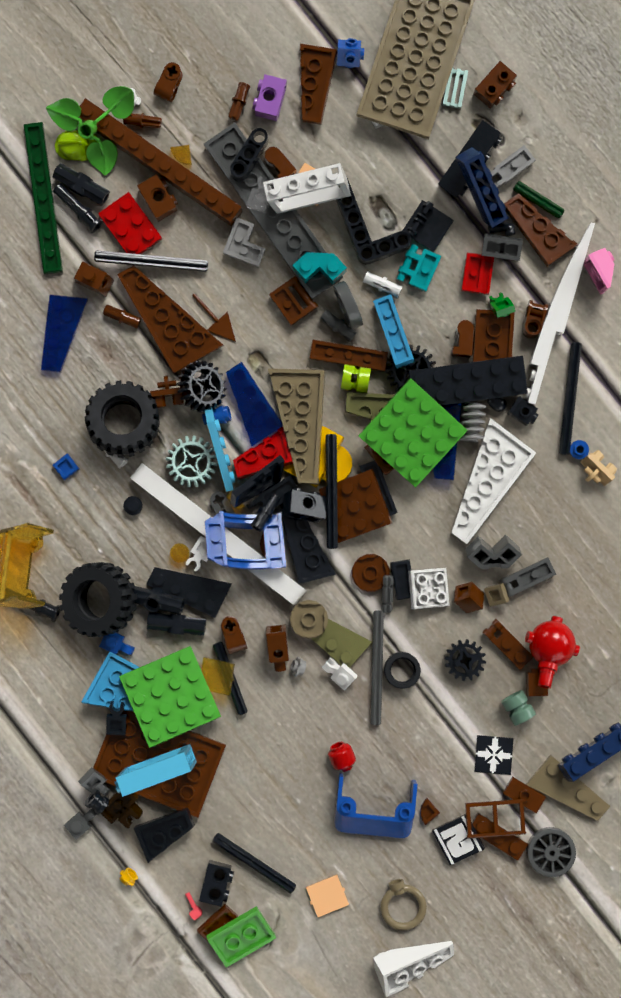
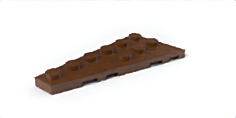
[117,265,224,374]

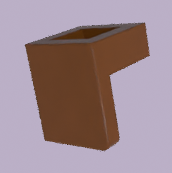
[454,581,484,613]

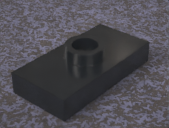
[390,559,411,600]

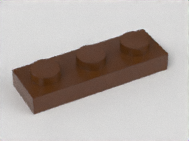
[472,813,528,860]

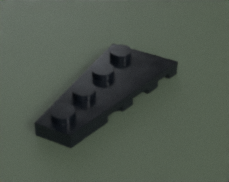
[280,509,336,584]

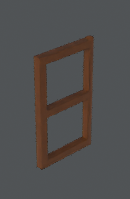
[465,799,526,839]

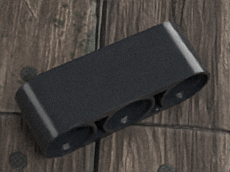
[230,128,268,181]

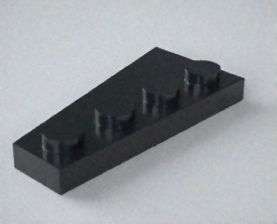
[146,567,232,618]

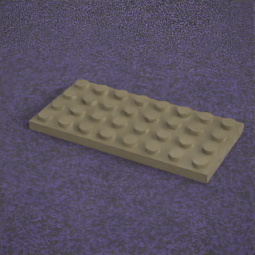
[356,0,475,140]

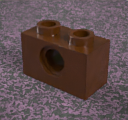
[137,174,178,222]

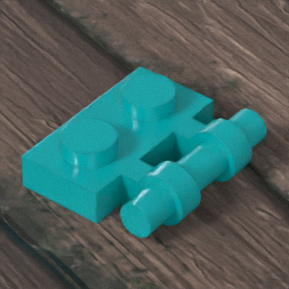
[397,244,442,292]

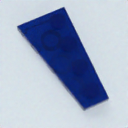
[226,362,283,447]

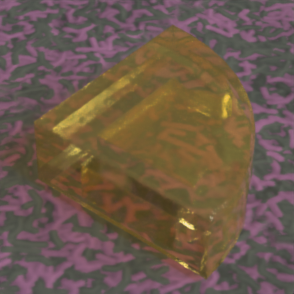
[170,145,192,165]

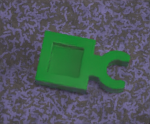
[489,292,516,318]

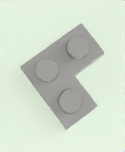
[223,217,265,268]

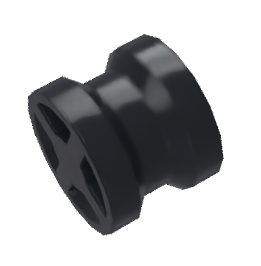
[85,790,109,815]

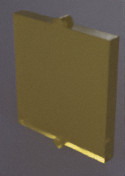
[201,657,235,696]

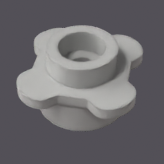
[290,657,306,677]

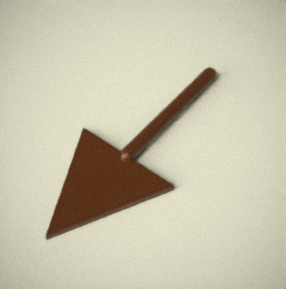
[192,294,236,342]

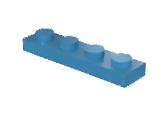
[373,294,415,368]

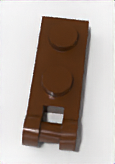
[482,619,533,670]

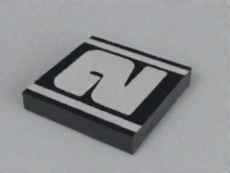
[432,814,485,865]

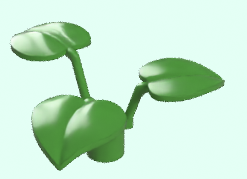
[46,86,134,175]

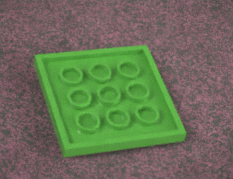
[358,378,468,488]
[119,646,221,748]

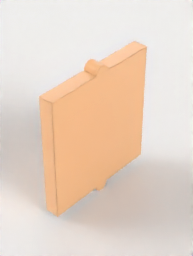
[306,874,349,917]

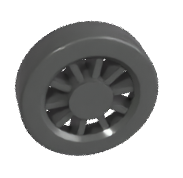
[333,281,363,330]
[526,827,576,877]

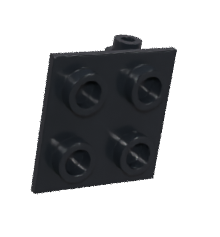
[402,200,454,252]

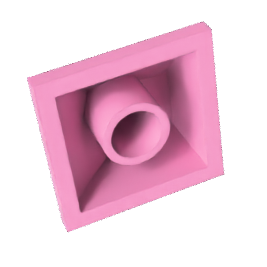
[583,248,614,295]

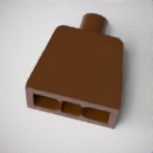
[74,261,115,297]
[266,624,289,672]

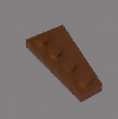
[300,44,337,125]
[504,193,578,267]

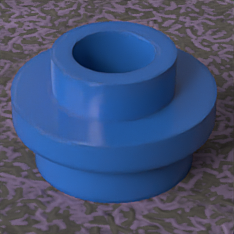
[570,440,589,459]

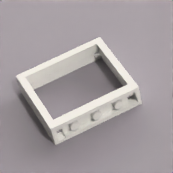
[263,163,351,214]

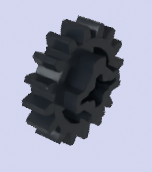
[444,639,486,681]

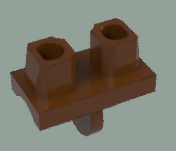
[150,376,184,408]

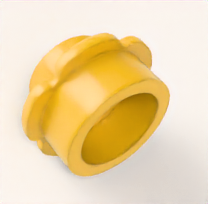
[120,868,138,886]

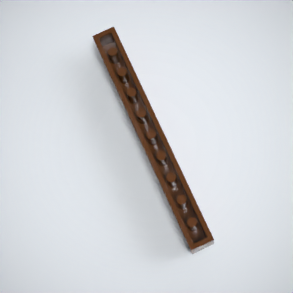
[79,98,243,227]

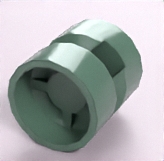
[501,690,536,726]

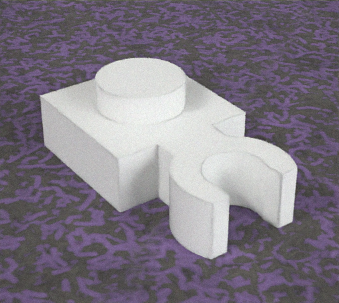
[186,536,209,571]

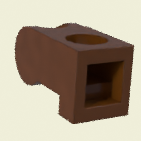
[265,147,297,178]
[452,320,474,358]

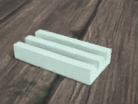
[442,68,468,109]

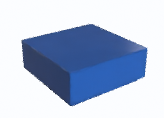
[53,453,80,480]

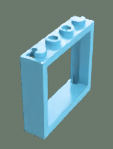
[115,744,197,797]

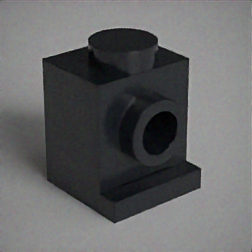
[507,396,539,426]

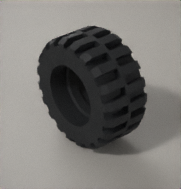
[85,380,160,458]
[59,562,137,637]

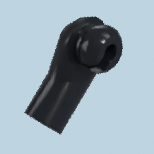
[488,222,516,236]

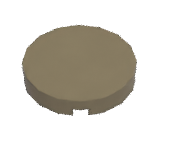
[290,600,328,639]

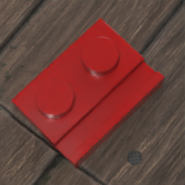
[461,252,494,295]

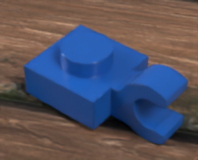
[99,633,135,655]

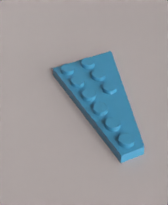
[81,651,139,712]

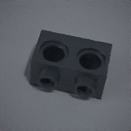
[199,860,234,907]

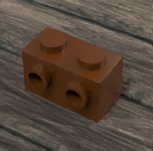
[473,61,517,109]

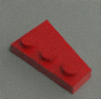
[233,427,293,480]

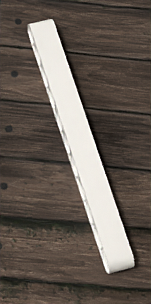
[130,463,307,606]

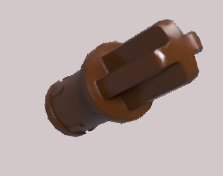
[228,82,250,121]
[123,113,162,128]
[103,305,142,329]

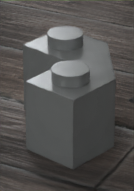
[465,534,522,569]

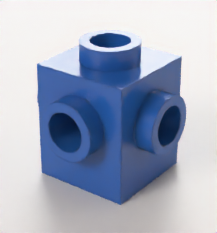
[337,38,364,68]

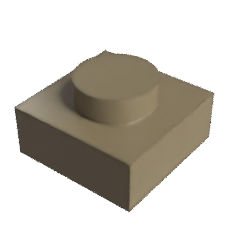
[484,583,509,607]

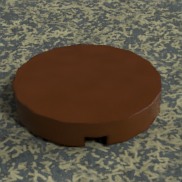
[352,554,390,592]

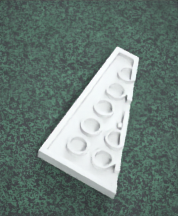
[451,418,536,544]

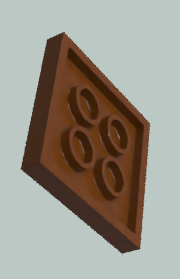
[319,469,392,543]

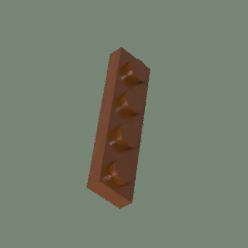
[309,340,388,372]

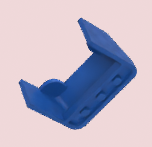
[335,773,418,838]

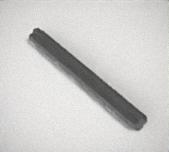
[371,610,384,725]

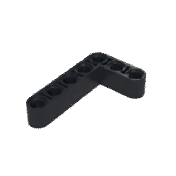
[336,173,411,265]

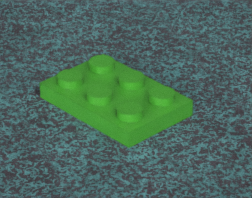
[206,906,276,968]

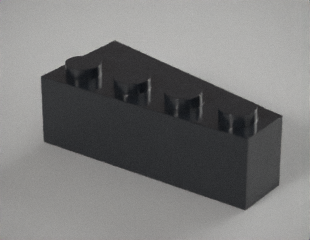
[438,120,502,198]

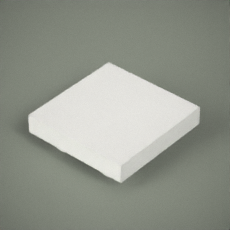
[408,568,450,609]

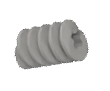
[459,402,486,443]

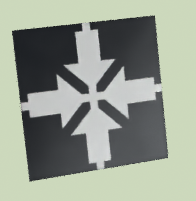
[474,735,514,775]

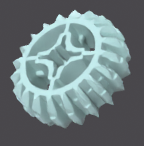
[166,436,218,487]

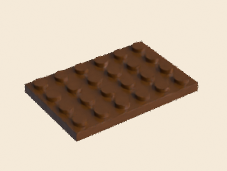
[93,710,226,818]

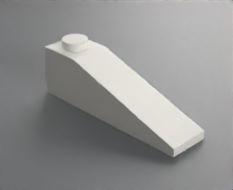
[373,941,454,997]

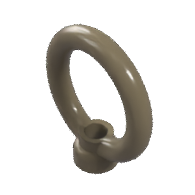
[380,879,427,931]

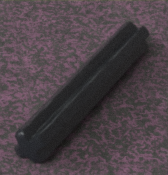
[213,642,248,715]

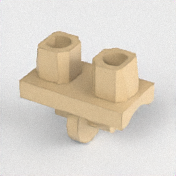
[580,450,617,486]

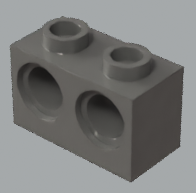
[482,233,523,261]

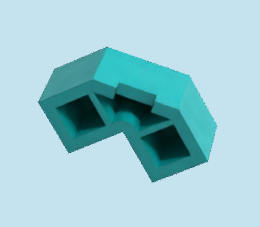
[292,252,347,285]

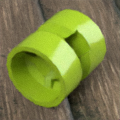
[341,364,371,393]

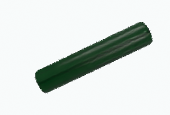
[513,181,565,219]

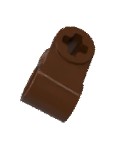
[153,62,183,102]
[522,300,548,339]
[221,616,248,655]

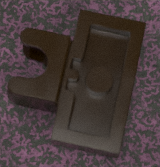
[100,792,143,829]

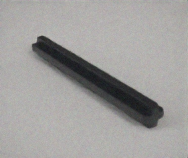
[212,833,296,894]

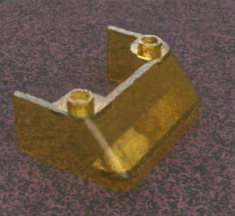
[0,523,54,609]

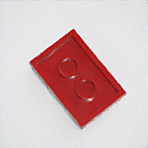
[98,192,162,254]

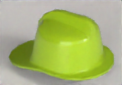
[55,130,97,161]

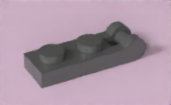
[499,557,557,597]

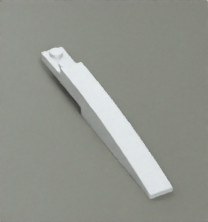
[524,222,595,405]

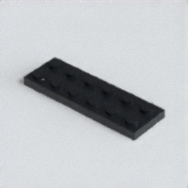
[408,356,528,405]

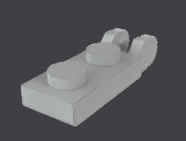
[491,145,536,188]

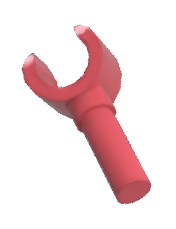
[185,892,202,920]

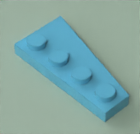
[205,408,236,492]

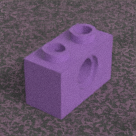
[252,74,287,121]

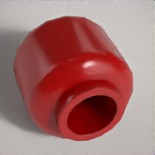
[328,741,356,772]

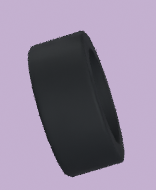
[384,652,421,689]

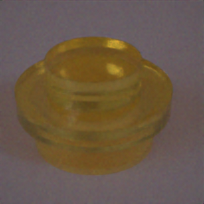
[170,543,189,563]

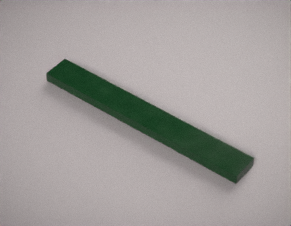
[24,122,63,275]

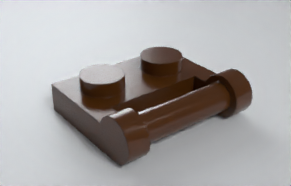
[269,276,319,326]

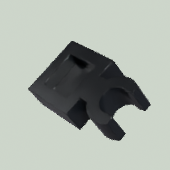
[106,701,127,736]

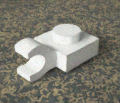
[322,657,358,691]

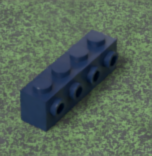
[455,147,508,228]
[557,722,621,782]

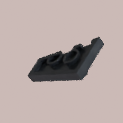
[230,455,285,508]
[134,807,195,863]

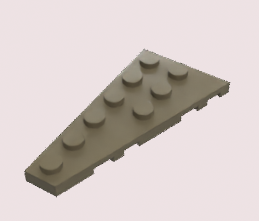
[268,369,325,485]

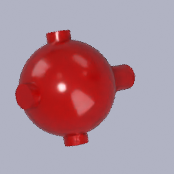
[525,616,580,689]

